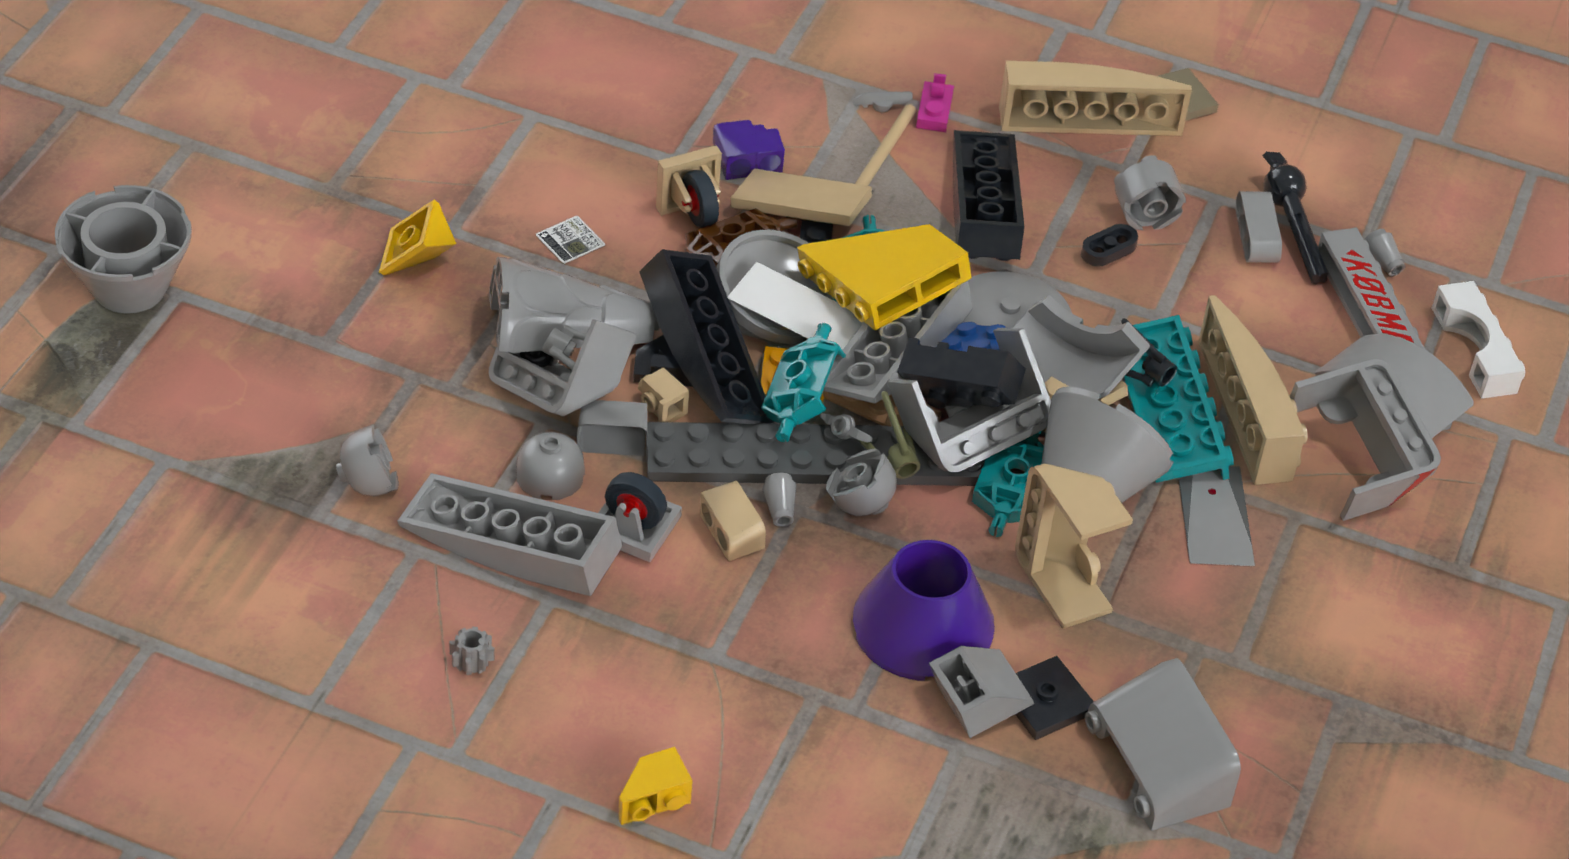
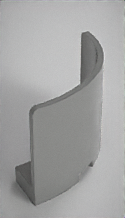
[1012,295,1150,399]
[1314,334,1474,438]

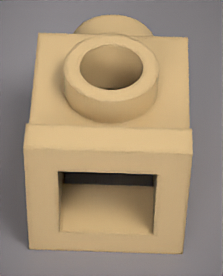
[638,367,689,422]

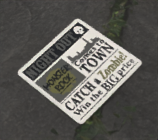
[536,216,605,264]

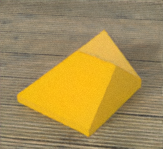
[379,199,457,276]

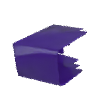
[713,120,785,180]

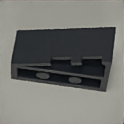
[897,337,1026,408]

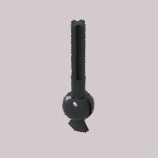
[1262,152,1328,285]

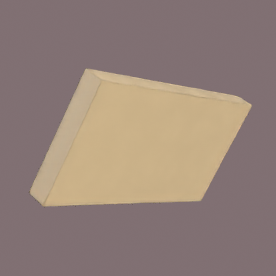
[731,169,872,226]

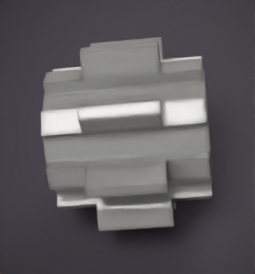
[449,627,495,675]

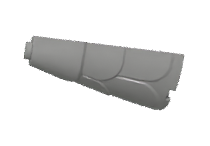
[488,257,660,353]

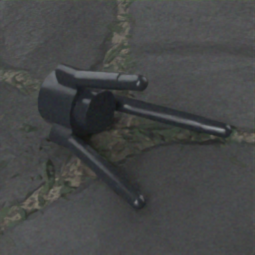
[1121,318,1177,387]

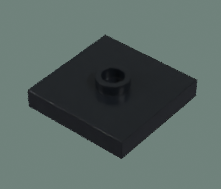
[1015,656,1094,740]

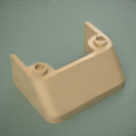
[1015,463,1133,629]

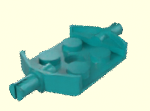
[761,323,846,443]
[972,431,1044,537]

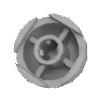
[336,424,399,496]
[516,432,585,500]
[826,449,897,516]

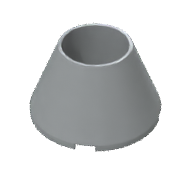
[55,185,192,313]
[1041,387,1173,503]

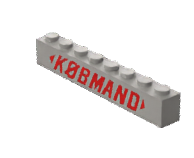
[1318,227,1452,430]

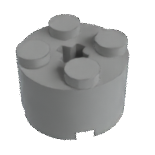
[1114,155,1186,231]

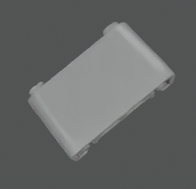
[1085,658,1241,831]

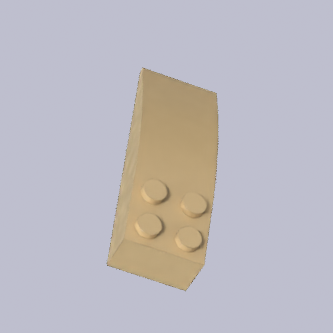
[999,61,1192,136]
[1198,295,1307,485]

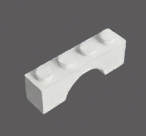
[1432,281,1525,399]

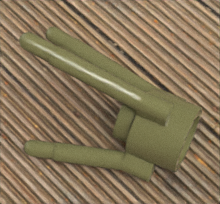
[859,391,921,479]

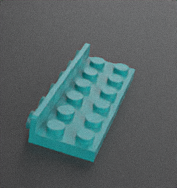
[1123,315,1234,483]

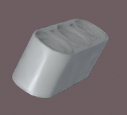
[1236,191,1282,263]

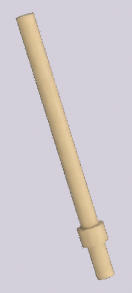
[855,104,916,186]

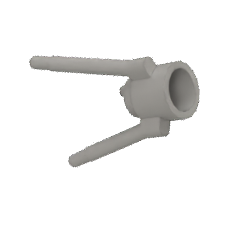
[542,325,586,370]

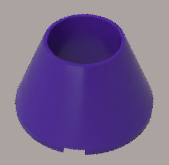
[852,540,995,681]

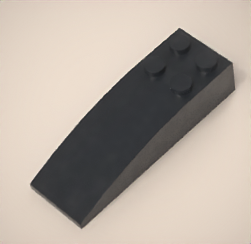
[953,130,1025,261]
[639,249,775,424]

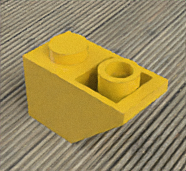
[618,746,693,825]

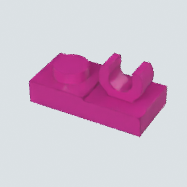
[916,73,954,132]

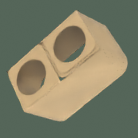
[700,481,766,561]

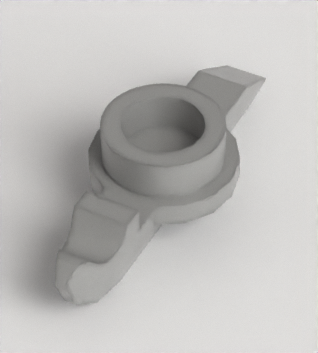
[853,91,913,112]
[820,413,873,442]

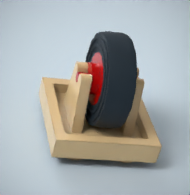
[656,145,722,228]

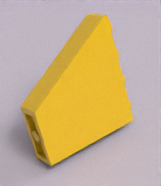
[797,224,972,331]

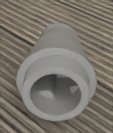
[1365,229,1405,276]
[762,473,797,526]

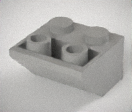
[929,646,1034,738]

